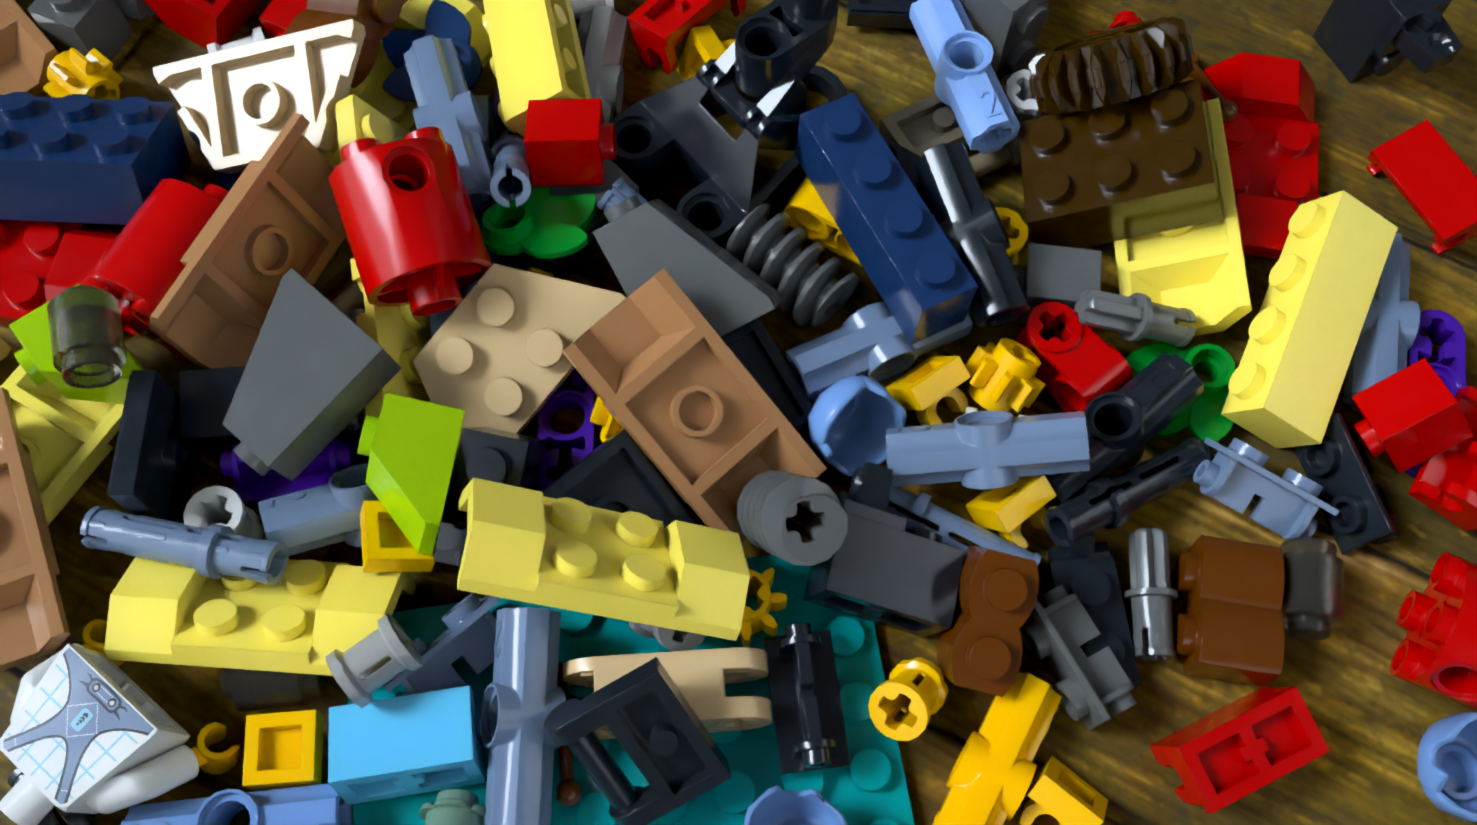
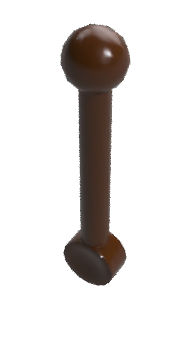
[1190,53,1239,122]
[555,662,583,807]

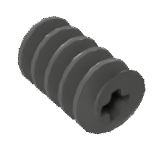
[726,202,860,327]
[737,470,849,566]

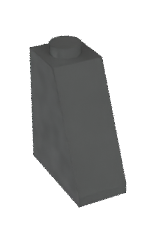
[592,195,781,337]
[223,268,401,482]

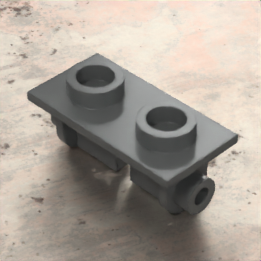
[1019,585,1137,731]

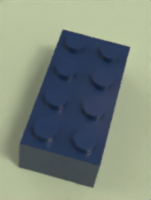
[0,92,191,225]

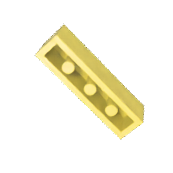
[482,0,591,137]
[1221,190,1398,449]

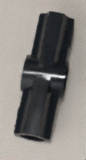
[914,141,1031,330]
[1044,352,1204,507]

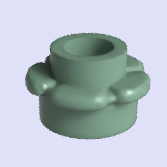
[419,789,486,825]

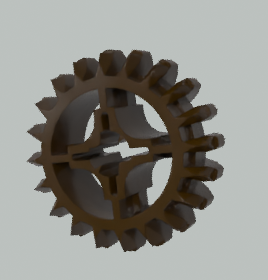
[1028,17,1194,115]

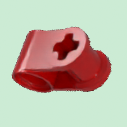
[1015,301,1133,412]

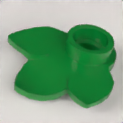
[480,178,597,259]
[1125,343,1236,447]

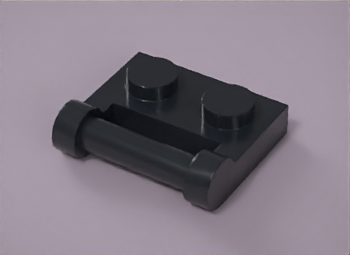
[544,657,732,825]

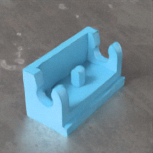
[328,685,487,805]

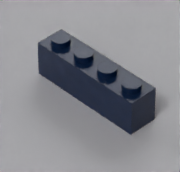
[795,92,978,345]

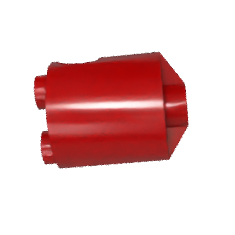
[328,127,491,316]
[80,178,228,360]
[1390,552,1477,711]

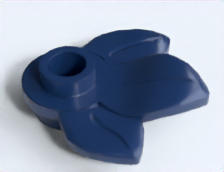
[382,0,483,102]

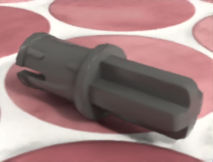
[1074,288,1196,347]
[1124,528,1179,661]

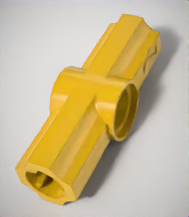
[932,672,1062,825]

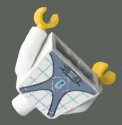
[0,619,240,825]

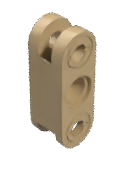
[562,647,772,740]

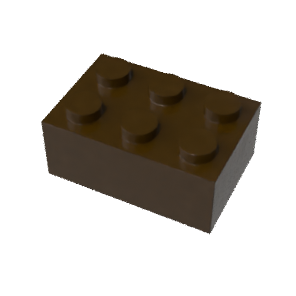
[1019,78,1224,248]

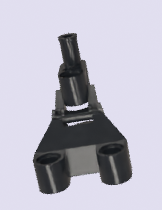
[609,0,847,250]

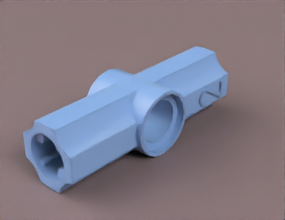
[909,0,1020,155]

